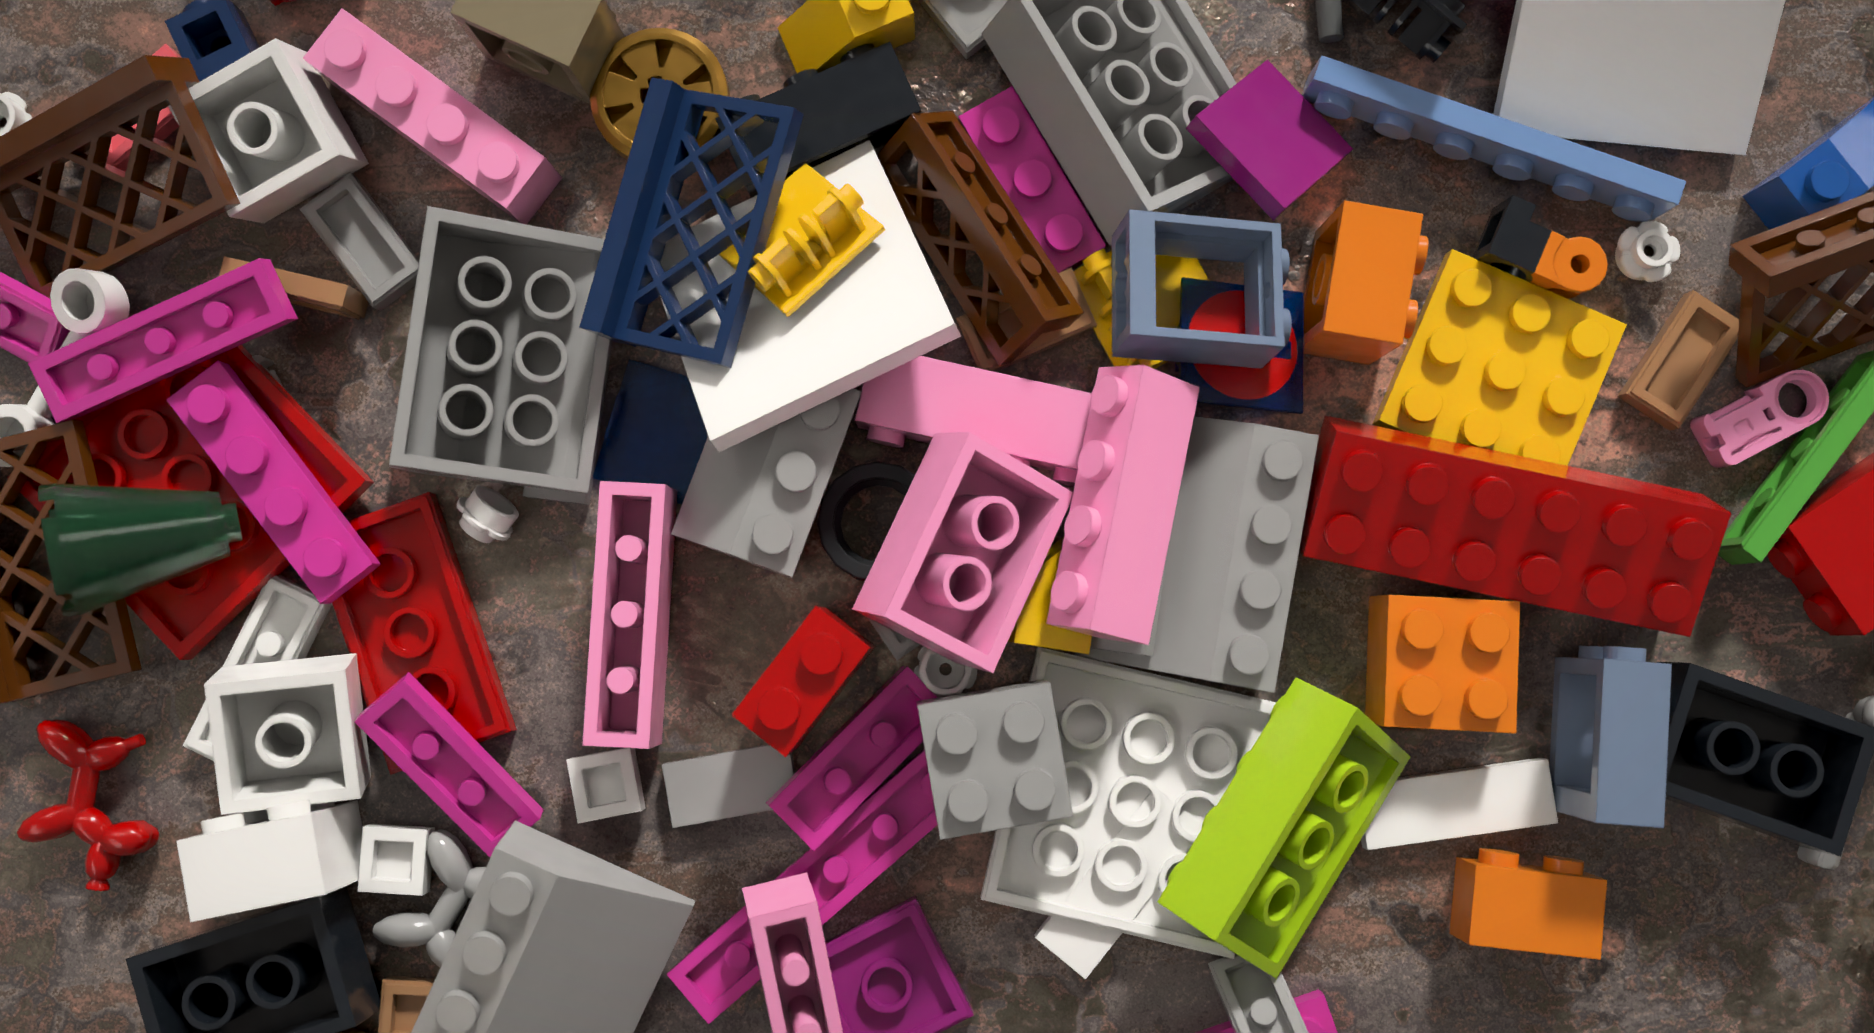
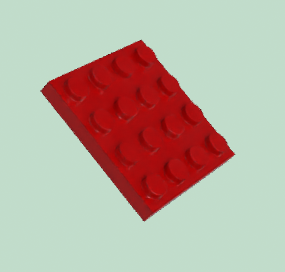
[7,345,374,660]

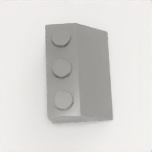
[671,389,861,579]

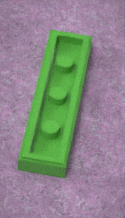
[1718,350,1874,565]

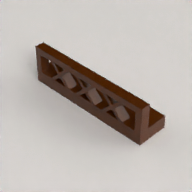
[877,111,1084,366]

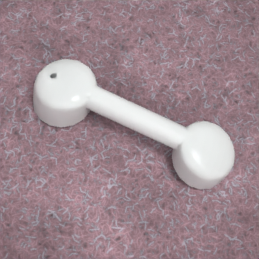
[0,268,130,467]

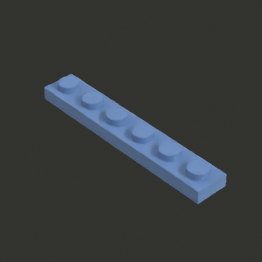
[1302,56,1686,222]

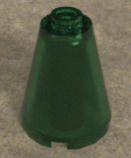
[38,483,242,618]

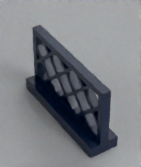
[579,77,804,368]

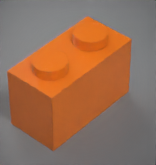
[1449,848,1607,960]

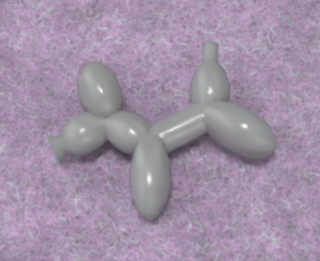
[372,829,486,968]

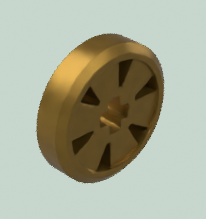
[590,28,730,160]

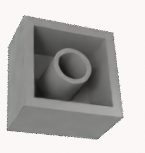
[916,679,1073,840]

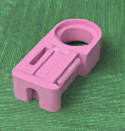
[1690,370,1829,468]

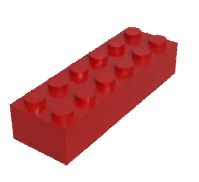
[1299,415,1731,637]

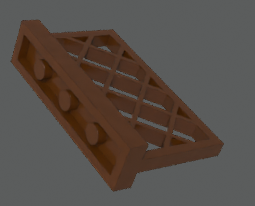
[0,55,240,299]
[1729,191,1874,388]
[0,420,142,705]

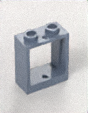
[1112,209,1292,369]
[1549,646,1672,828]

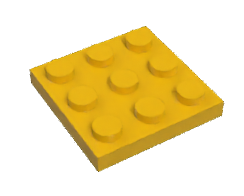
[1373,249,1627,466]

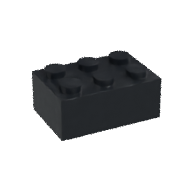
[1657,662,1874,857]
[126,886,381,1033]

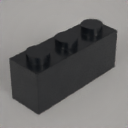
[715,42,921,198]

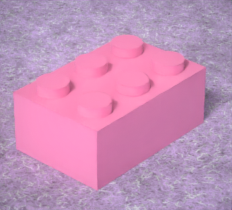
[852,432,1073,673]

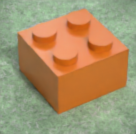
[1297,200,1428,365]
[1365,595,1520,733]

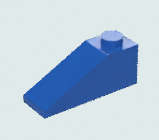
[1742,97,1874,230]

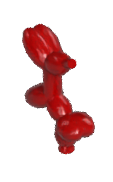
[17,719,159,891]

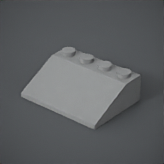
[981,0,1237,246]
[389,206,610,494]
[1074,417,1319,693]
[411,820,695,1033]

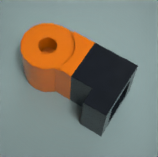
[1472,195,1608,299]

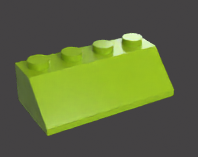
[1157,677,1411,979]

